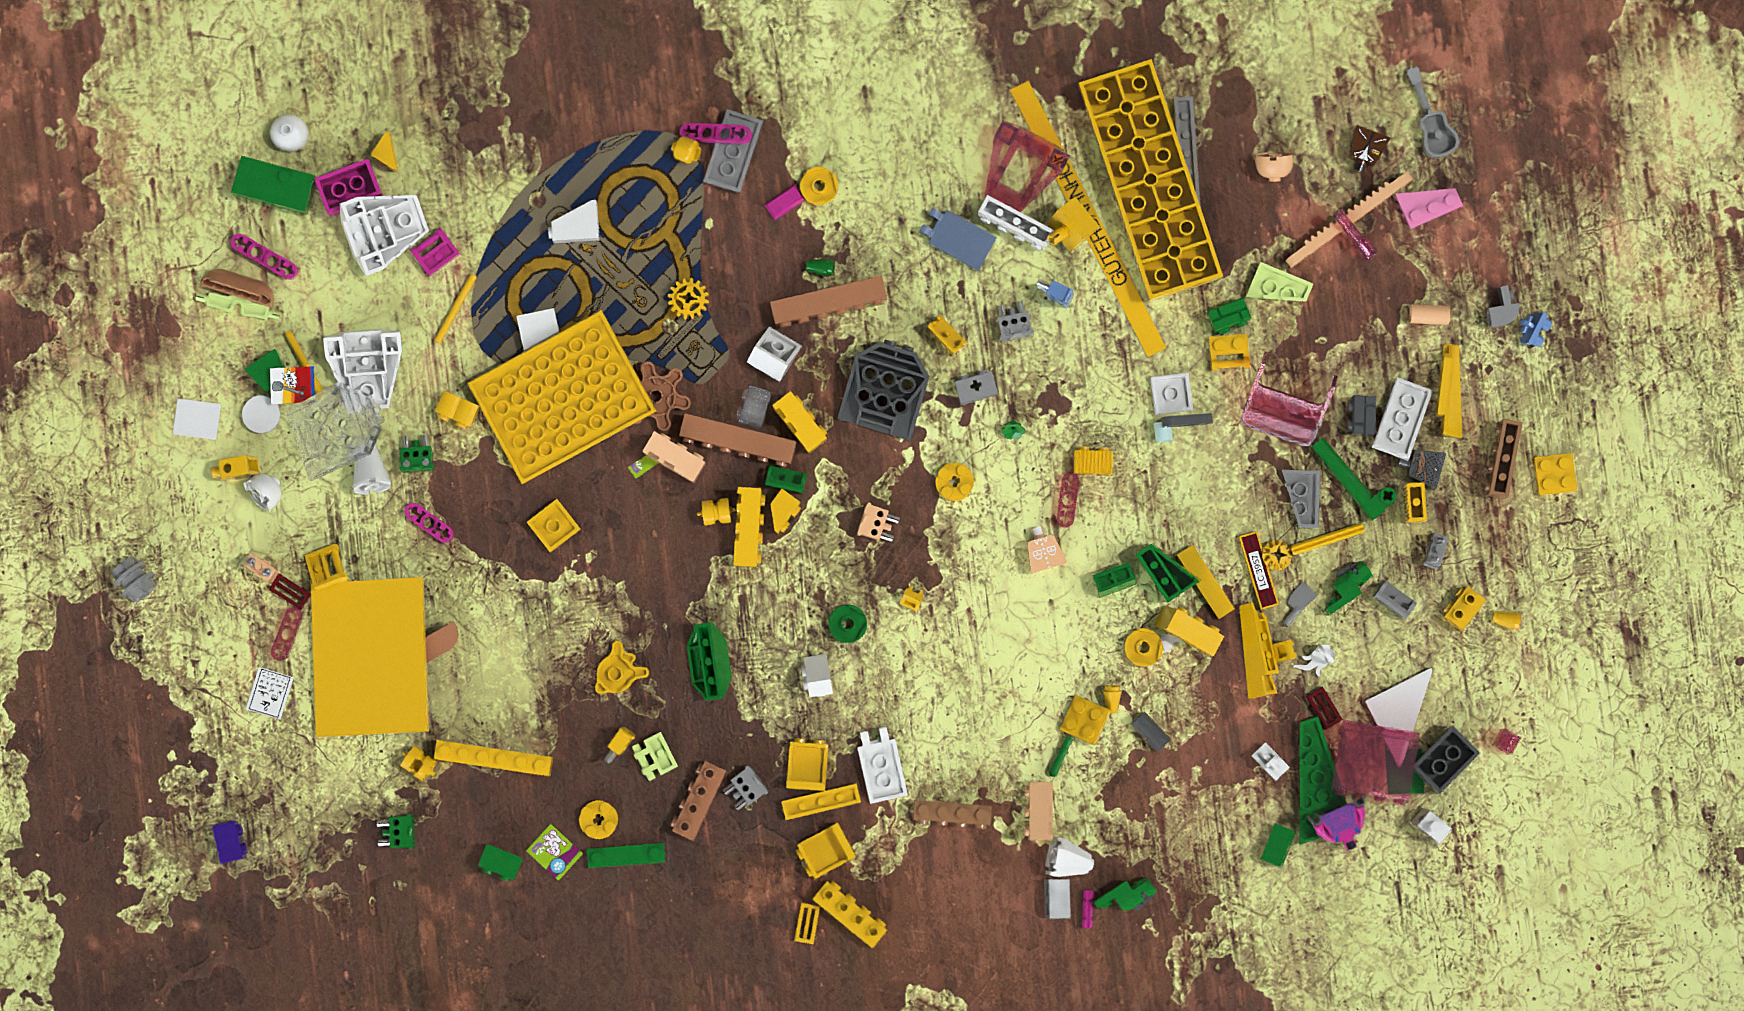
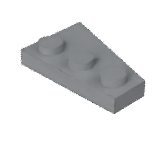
[1282,470,1321,529]

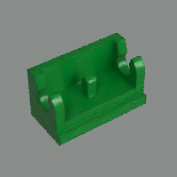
[765,465,807,494]
[1093,562,1136,598]
[1261,823,1296,868]

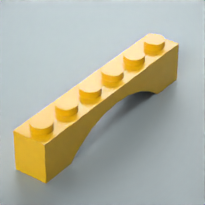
[434,740,553,776]

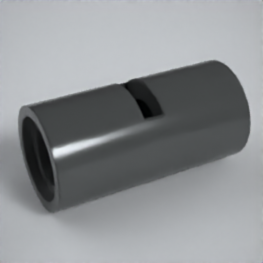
[1131,711,1171,752]

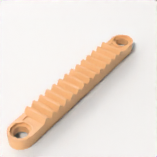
[1285,171,1413,268]

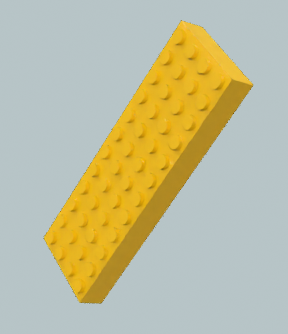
[1079,59,1223,302]

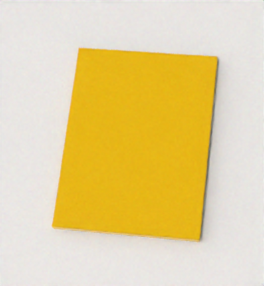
[467,310,656,484]
[311,577,429,737]

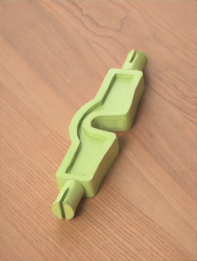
[195,293,281,320]

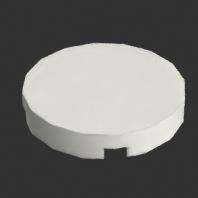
[242,395,281,434]

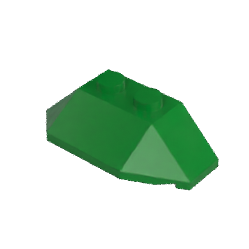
[686,622,732,701]

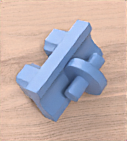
[1519,311,1553,347]

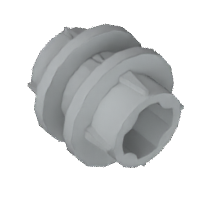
[111,557,156,602]

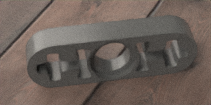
[1161,413,1213,428]

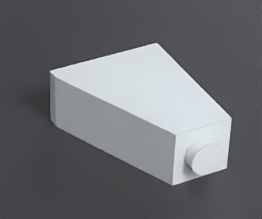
[548,200,600,243]

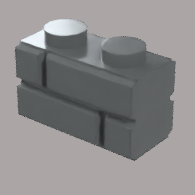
[1347,395,1376,436]

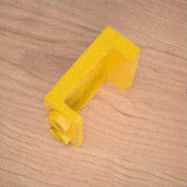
[786,738,828,791]
[796,823,856,879]

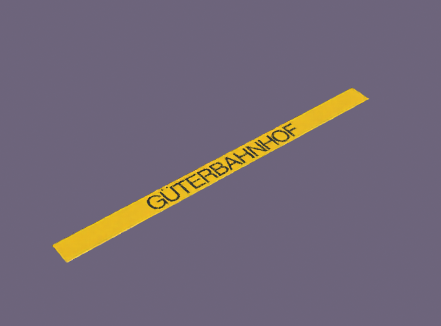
[1010,81,1166,357]

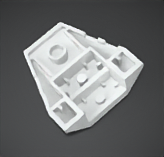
[339,195,429,276]
[323,328,402,411]

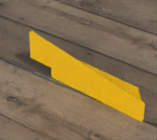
[1435,343,1463,438]
[1240,602,1279,699]

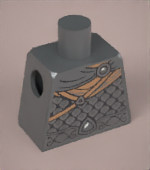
[1398,450,1446,490]

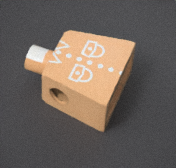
[1027,526,1067,574]

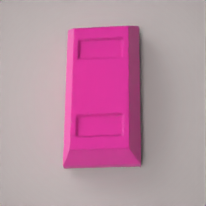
[764,184,806,220]

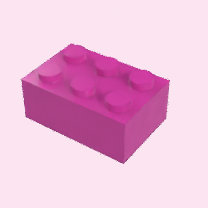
[314,158,383,217]

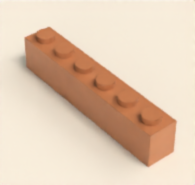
[770,276,887,328]
[679,414,797,467]

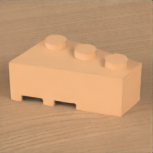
[643,431,706,483]
[1025,782,1053,840]

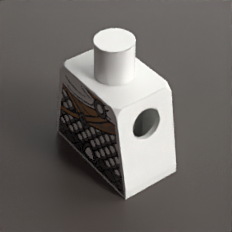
[1410,808,1451,846]

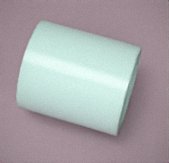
[1154,422,1173,443]

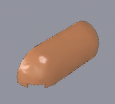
[199,269,275,308]
[425,621,458,662]

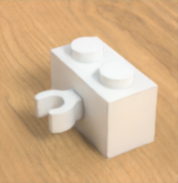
[801,654,833,697]

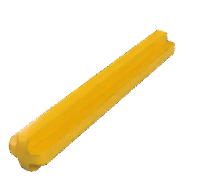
[1290,523,1364,555]

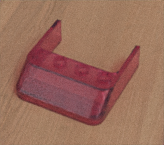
[1241,351,1338,446]

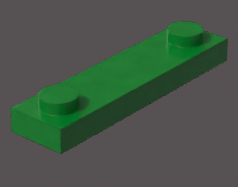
[587,843,666,868]

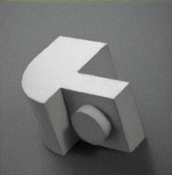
[1486,285,1519,329]

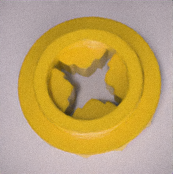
[1262,540,1293,571]

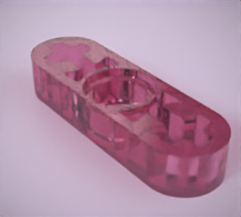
[1056,472,1079,528]
[271,607,303,661]

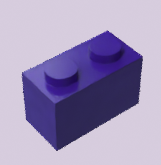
[212,821,248,864]

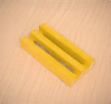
[794,903,820,944]

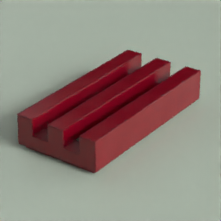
[269,574,311,610]
[1306,687,1343,729]

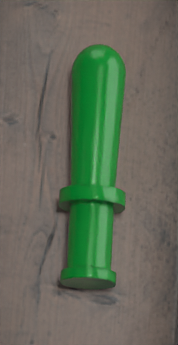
[1049,736,1074,777]

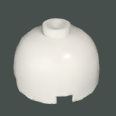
[270,114,309,153]
[244,473,282,512]

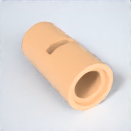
[1409,304,1450,325]

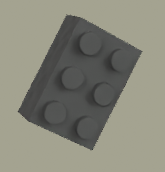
[1410,726,1480,794]

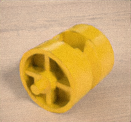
[697,498,736,526]
[401,746,437,782]

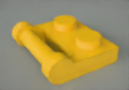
[1208,334,1250,371]
[304,544,348,591]

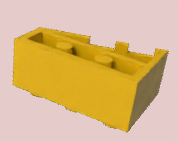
[1153,605,1224,656]

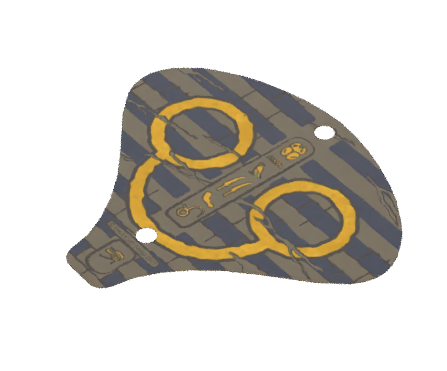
[471,130,730,384]

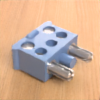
[1037,279,1074,308]

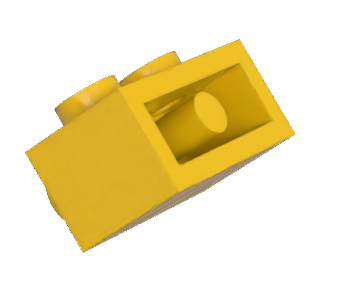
[1443,586,1486,631]

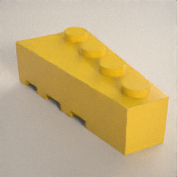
[734,487,765,568]

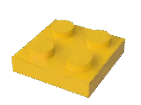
[1533,453,1578,496]
[527,499,581,553]
[1059,695,1111,746]

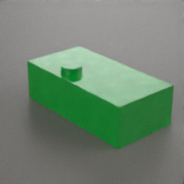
[231,156,317,215]

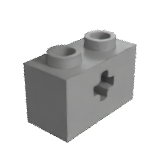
[954,370,998,405]

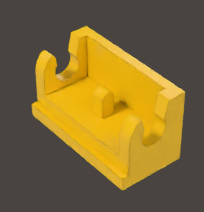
[927,315,967,356]

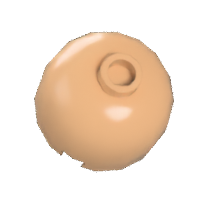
[1255,152,1294,182]

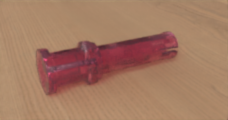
[1333,209,1377,261]

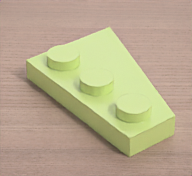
[1246,262,1313,301]

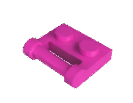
[409,227,460,277]

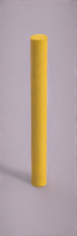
[434,274,477,344]
[285,331,327,401]

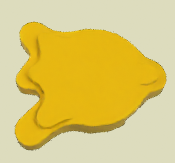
[595,641,649,694]

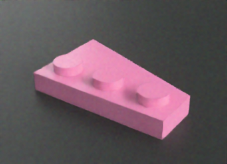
[1395,188,1463,229]

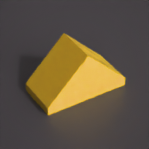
[370,132,399,172]

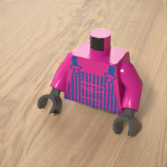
[1307,793,1365,851]

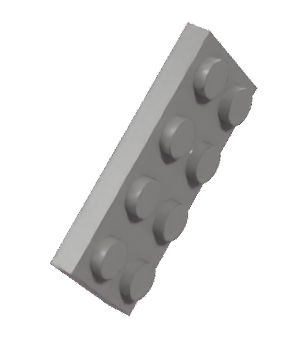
[704,109,763,193]

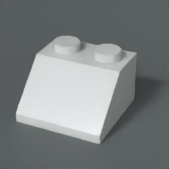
[747,327,802,382]

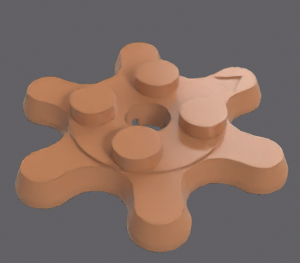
[634,361,691,431]

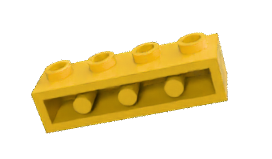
[813,881,887,948]

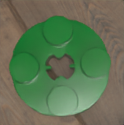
[829,605,867,643]

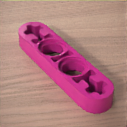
[680,123,752,144]
[231,234,298,280]

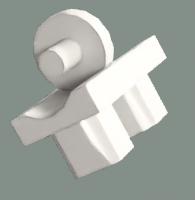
[1251,742,1290,781]

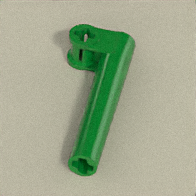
[1312,437,1397,521]

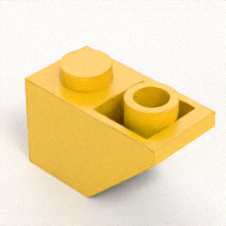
[771,489,801,534]

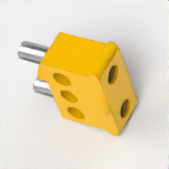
[604,726,636,763]

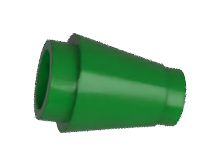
[806,258,835,277]

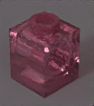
[1492,728,1521,755]

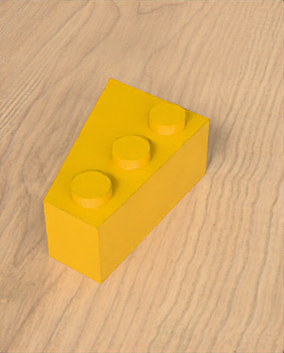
[773,391,827,454]

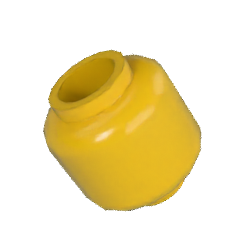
[671,136,701,164]

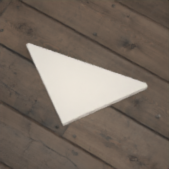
[1364,668,1432,768]

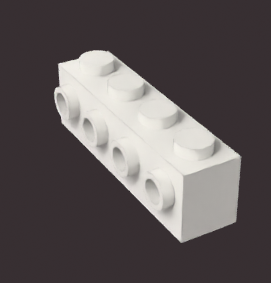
[978,195,1055,251]

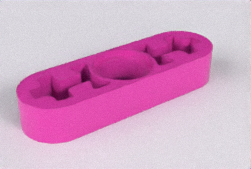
[405,503,454,543]

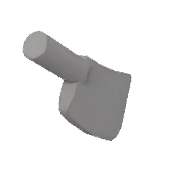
[1282,582,1317,627]

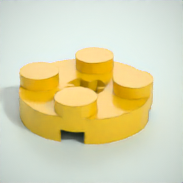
[800,167,838,205]
[935,463,974,501]
[1124,628,1163,667]
[579,800,618,839]

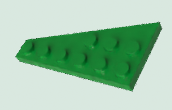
[1299,717,1347,845]

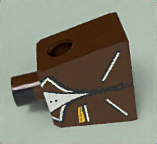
[1349,125,1391,174]

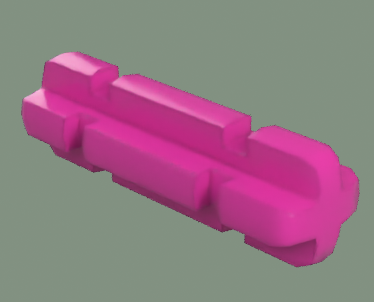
[1082,890,1094,928]

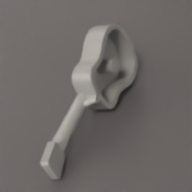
[1406,67,1459,158]

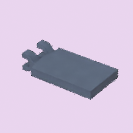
[919,208,997,271]

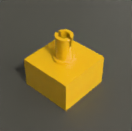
[1047,197,1099,252]

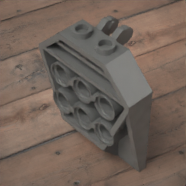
[837,339,930,441]

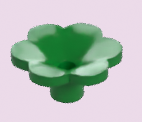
[1001,421,1025,439]

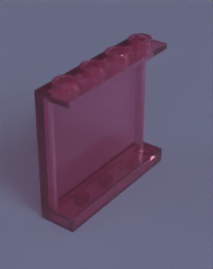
[1331,720,1420,806]

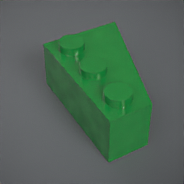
[1135,543,1201,602]

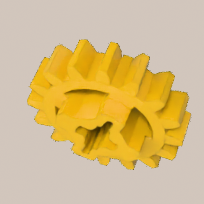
[668,278,709,320]

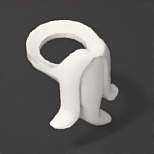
[1293,644,1335,677]

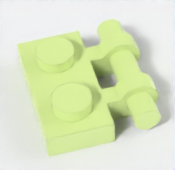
[632,732,678,781]

